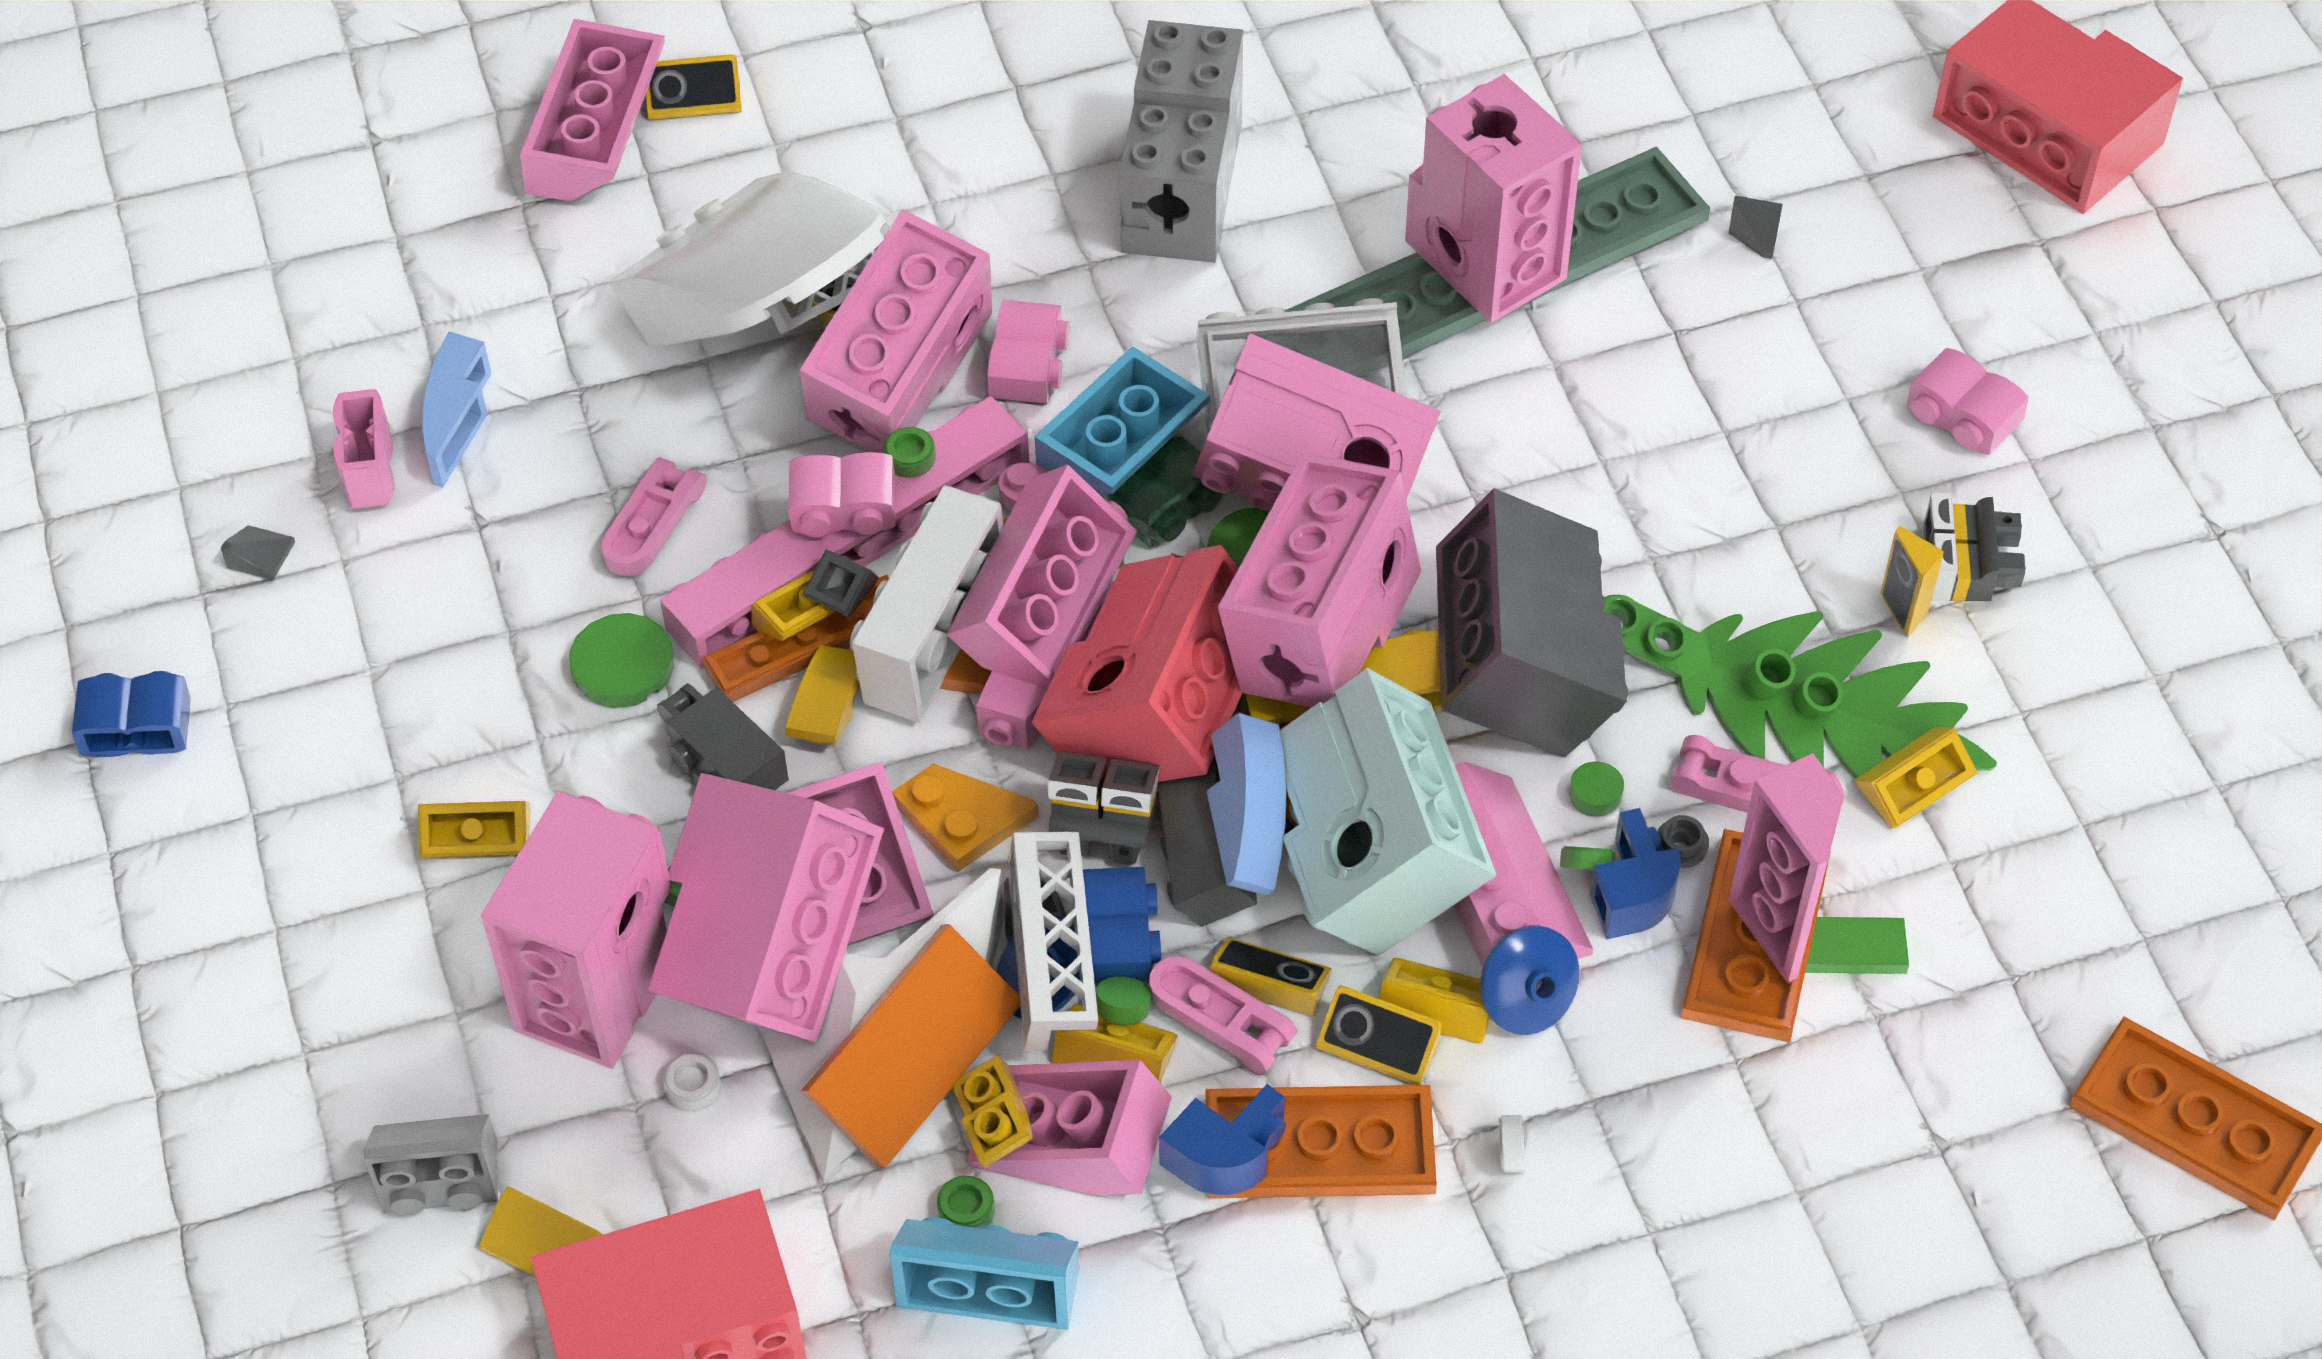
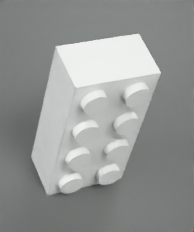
[850,485,1004,723]

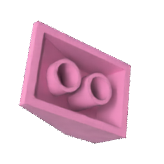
[787,761,934,945]
[967,1060,1172,1195]

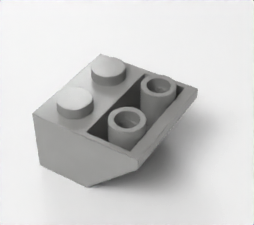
[364,1114,498,1215]

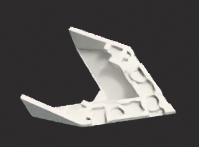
[756,868,1005,1185]

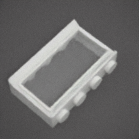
[1196,298,1408,436]

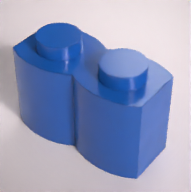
[72,671,191,757]
[1083,867,1161,983]

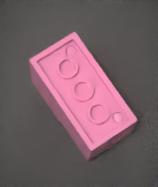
[1405,73,1582,323]
[799,209,992,453]
[1192,333,1441,512]
[1218,452,1421,708]
[648,773,884,1043]
[481,790,672,1069]

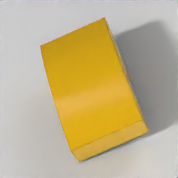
[785,645,860,745]
[952,1054,1033,1168]

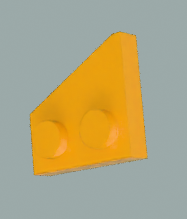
[892,763,1039,872]

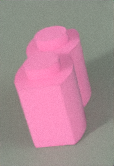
[987,299,1070,404]
[1907,348,2029,455]
[333,389,395,509]
[788,452,896,537]

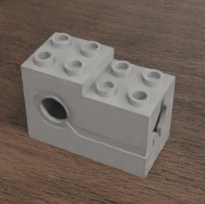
[1119,20,1243,263]

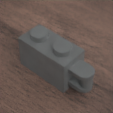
[657,683,789,790]

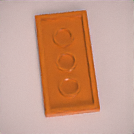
[1681,829,1831,1042]
[801,924,1020,1168]
[2069,1016,2322,1220]
[1205,1085,1437,1199]

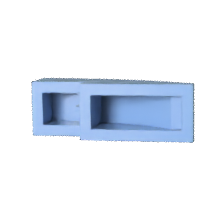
[422,331,492,488]
[1207,713,1286,896]

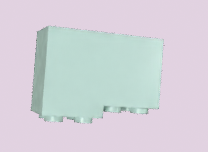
[1280,668,1497,956]

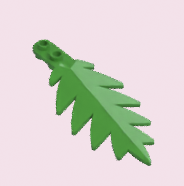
[1603,594,1997,779]

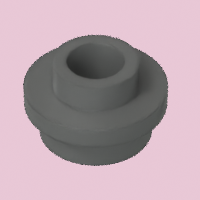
[1657,815,1709,868]

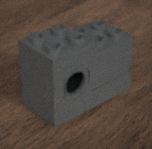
[1436,488,1628,757]

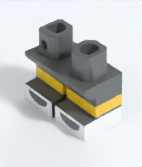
[1923,492,2026,601]
[1048,751,1160,865]

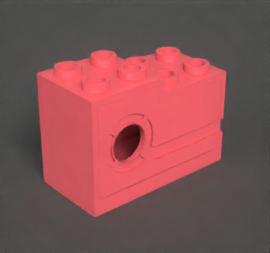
[1932,0,2183,215]
[1031,545,1242,782]
[530,1188,807,1359]

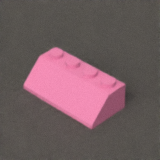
[520,19,665,202]
[946,464,1137,689]
[1728,753,1844,983]
[1454,762,1593,968]

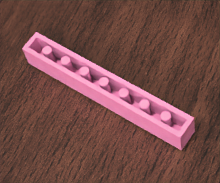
[660,396,1030,669]

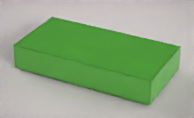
[1805,917,1909,974]

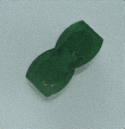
[1108,435,1223,548]

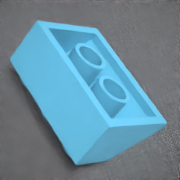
[1034,346,1210,496]
[889,1217,1080,1330]

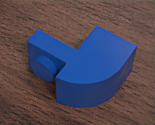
[1590,808,1681,940]
[1159,1084,1286,1195]

